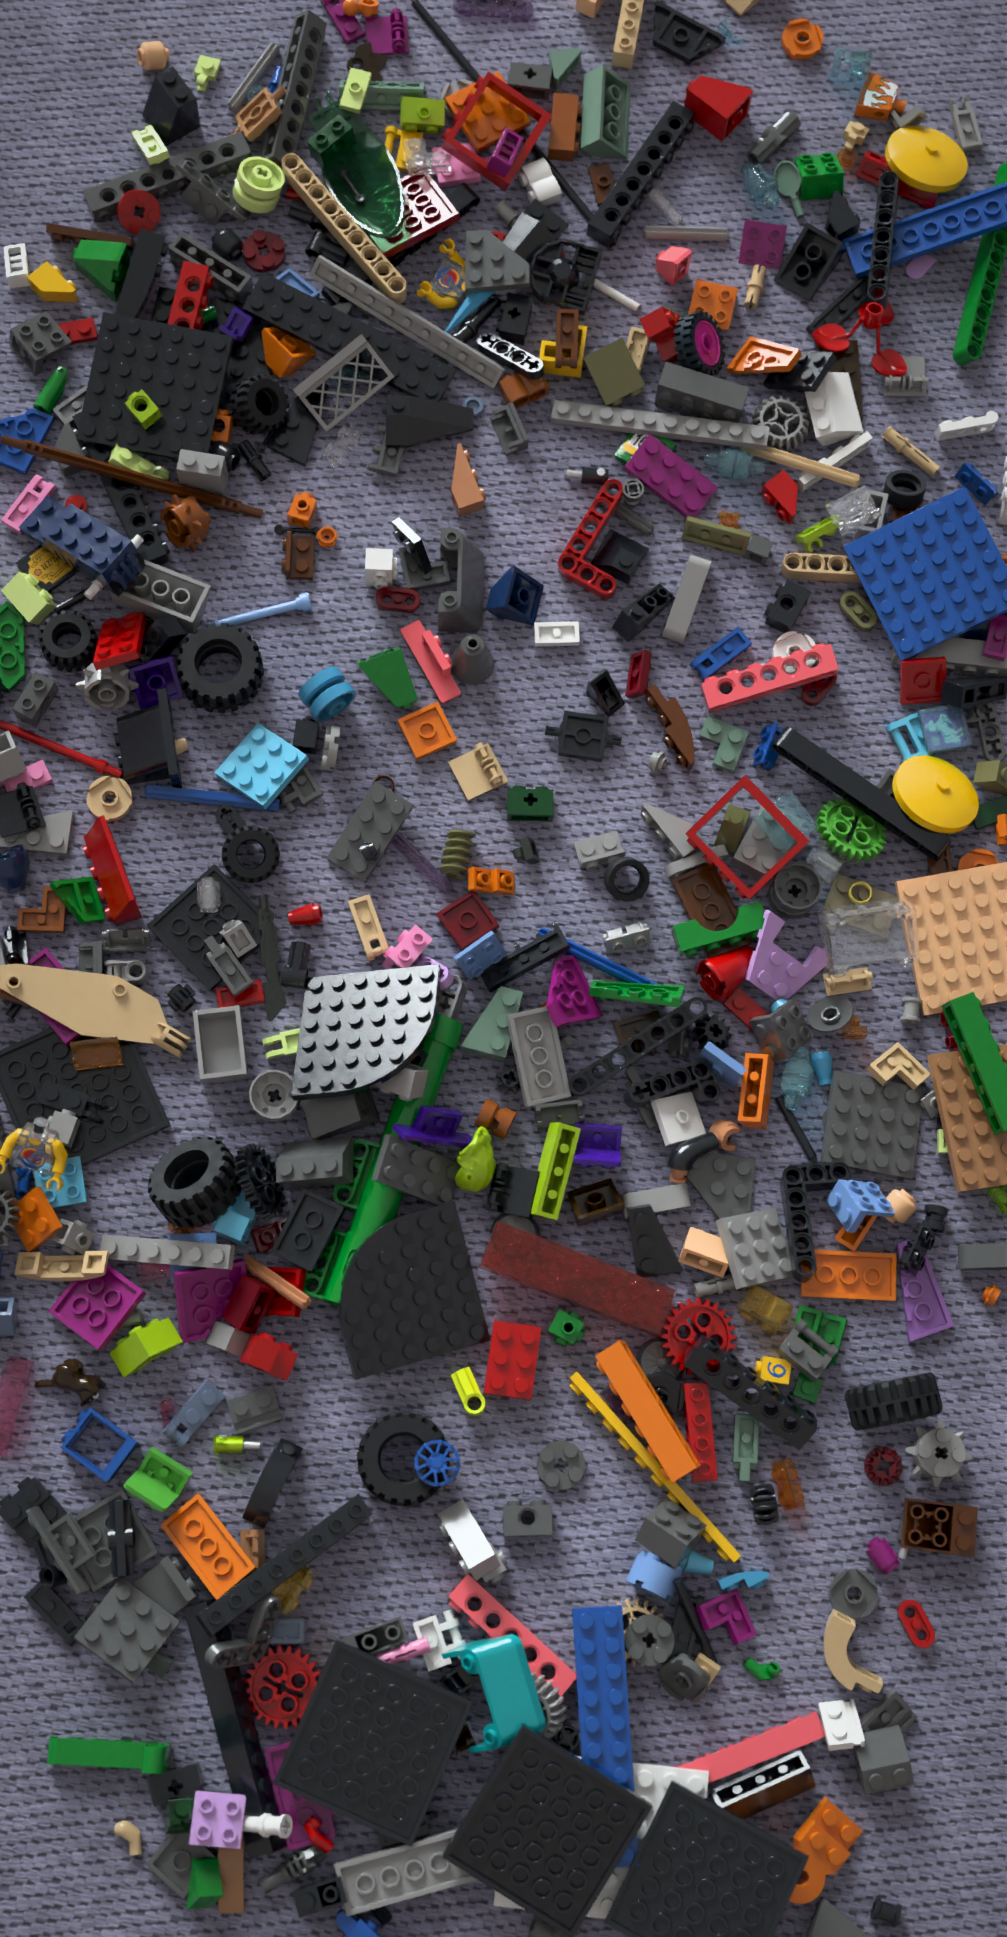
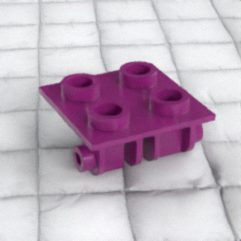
[365,8,409,54]
[738,220,787,269]

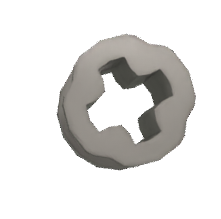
[900,997,923,1024]

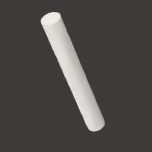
[581,274,640,312]

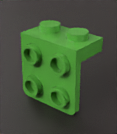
[124,1447,193,1512]

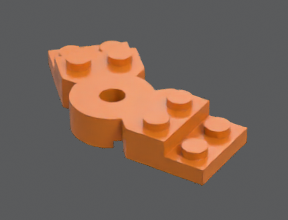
[789,1796,863,1904]

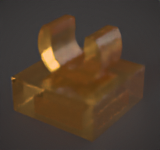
[841,1015,867,1040]

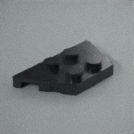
[652,0,726,64]

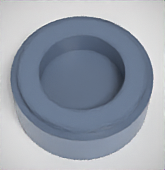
[462,396,484,419]

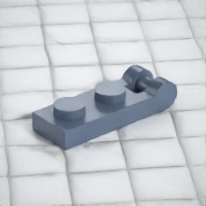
[162,1379,225,1448]

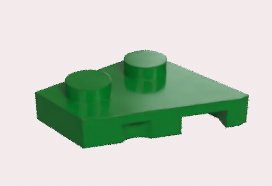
[50,877,105,925]

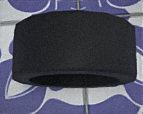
[883,470,927,509]
[604,857,650,902]

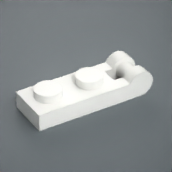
[935,411,998,441]

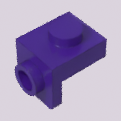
[218,307,254,342]

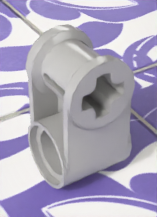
[104,960,149,986]

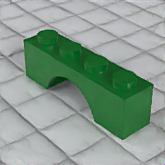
[671,901,765,958]

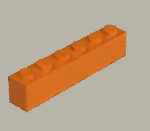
[596,1340,701,1483]

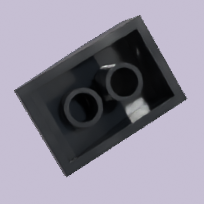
[774,222,847,301]

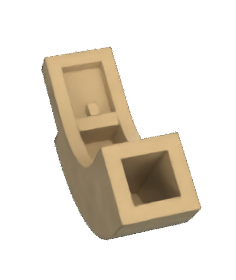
[824,1609,883,1694]

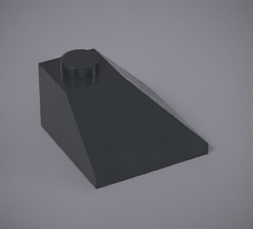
[590,529,649,585]

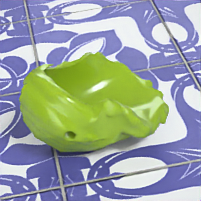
[455,1126,496,1192]

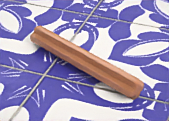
[243,1255,311,1309]

